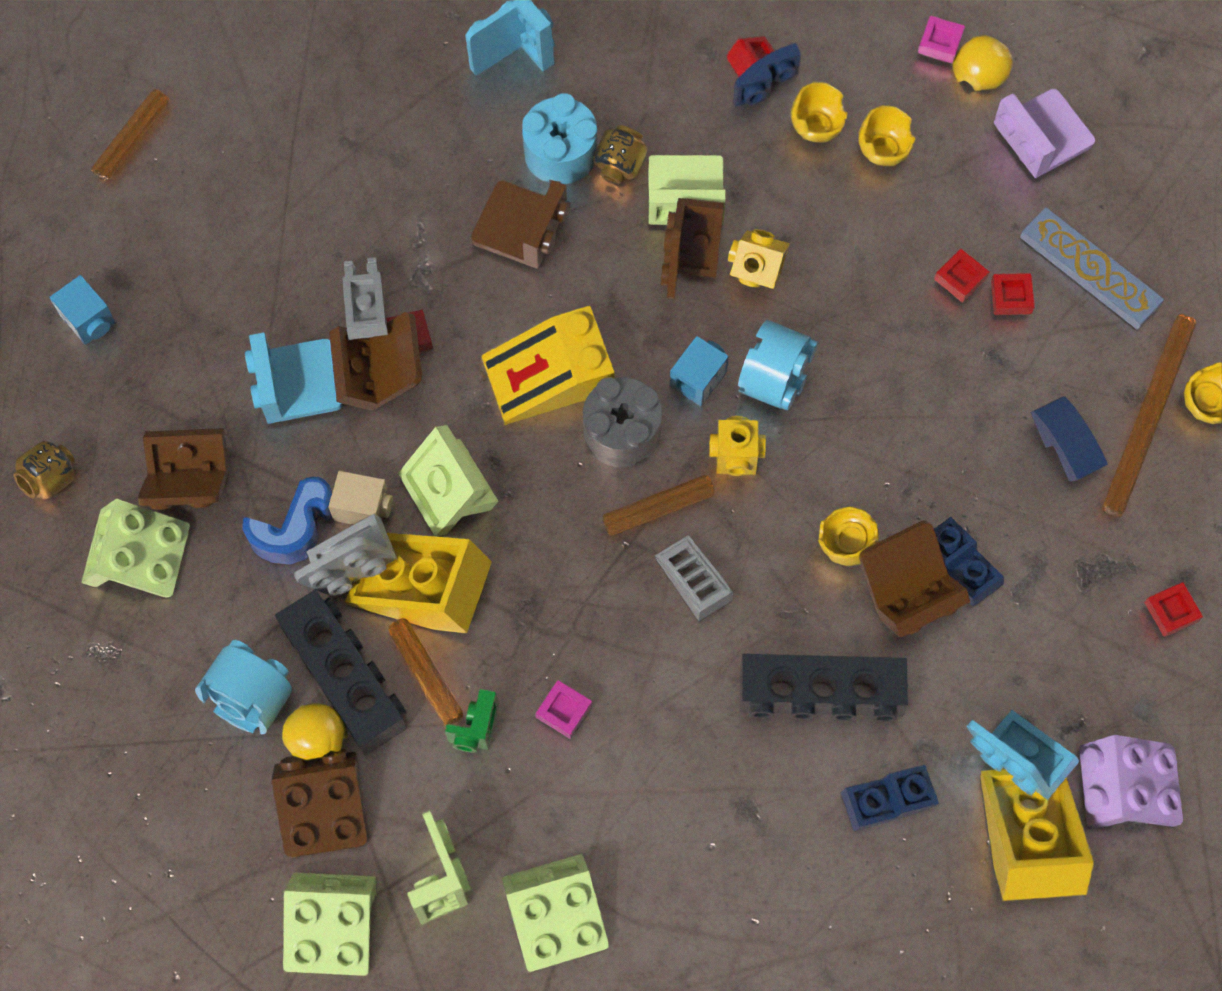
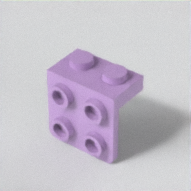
[994,89,1095,179]
[1079,735,1183,829]

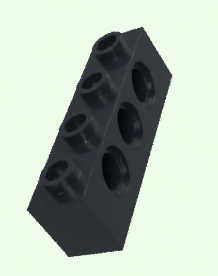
[274,589,407,756]
[740,654,908,722]

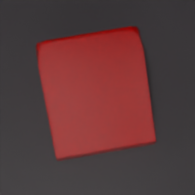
[727,36,774,77]

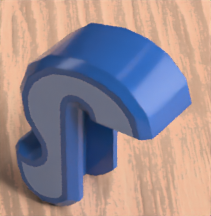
[242,476,332,565]

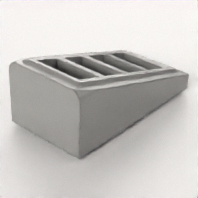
[655,535,733,621]

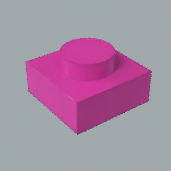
[918,16,965,63]
[535,680,592,739]

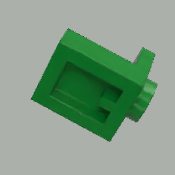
[445,689,499,753]

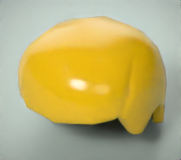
[952,35,1013,91]
[791,82,848,142]
[858,105,916,166]
[1183,362,1222,424]
[818,506,879,567]
[282,703,348,760]

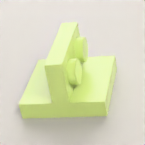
[398,425,499,537]

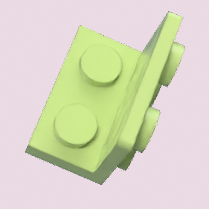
[649,155,725,225]
[81,499,190,598]
[407,811,471,925]
[501,854,609,972]
[283,872,377,975]

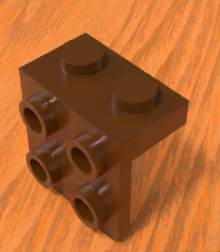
[471,180,571,269]
[661,198,724,299]
[329,312,422,411]
[138,428,229,510]
[859,520,971,638]
[271,749,367,857]

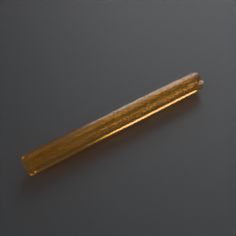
[1102,314,1197,517]

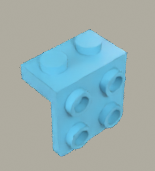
[465,0,555,75]
[245,333,343,424]
[966,710,1079,800]

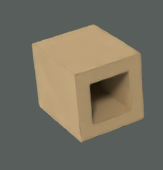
[329,471,393,525]

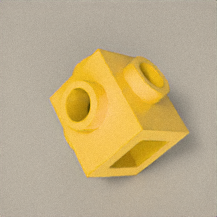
[728,229,790,289]
[709,416,766,476]

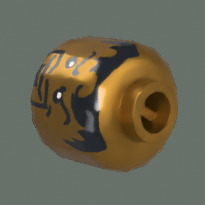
[593,125,648,184]
[13,441,75,499]

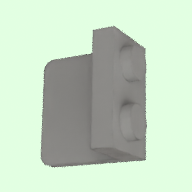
[294,514,397,596]

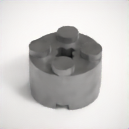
[583,377,662,468]

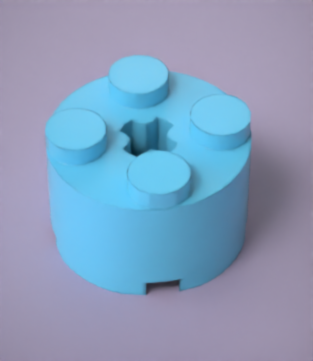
[522,93,597,184]
[738,320,819,410]
[195,640,293,734]

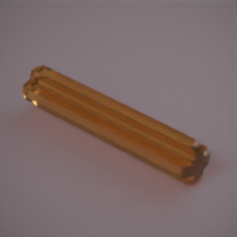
[91,89,169,181]
[603,475,715,536]
[388,618,464,725]

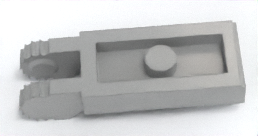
[342,257,388,340]

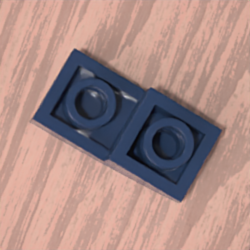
[733,43,801,107]
[1030,396,1108,482]
[934,517,1004,607]
[841,765,939,832]

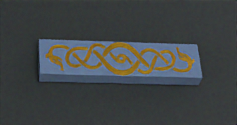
[1020,207,1164,330]

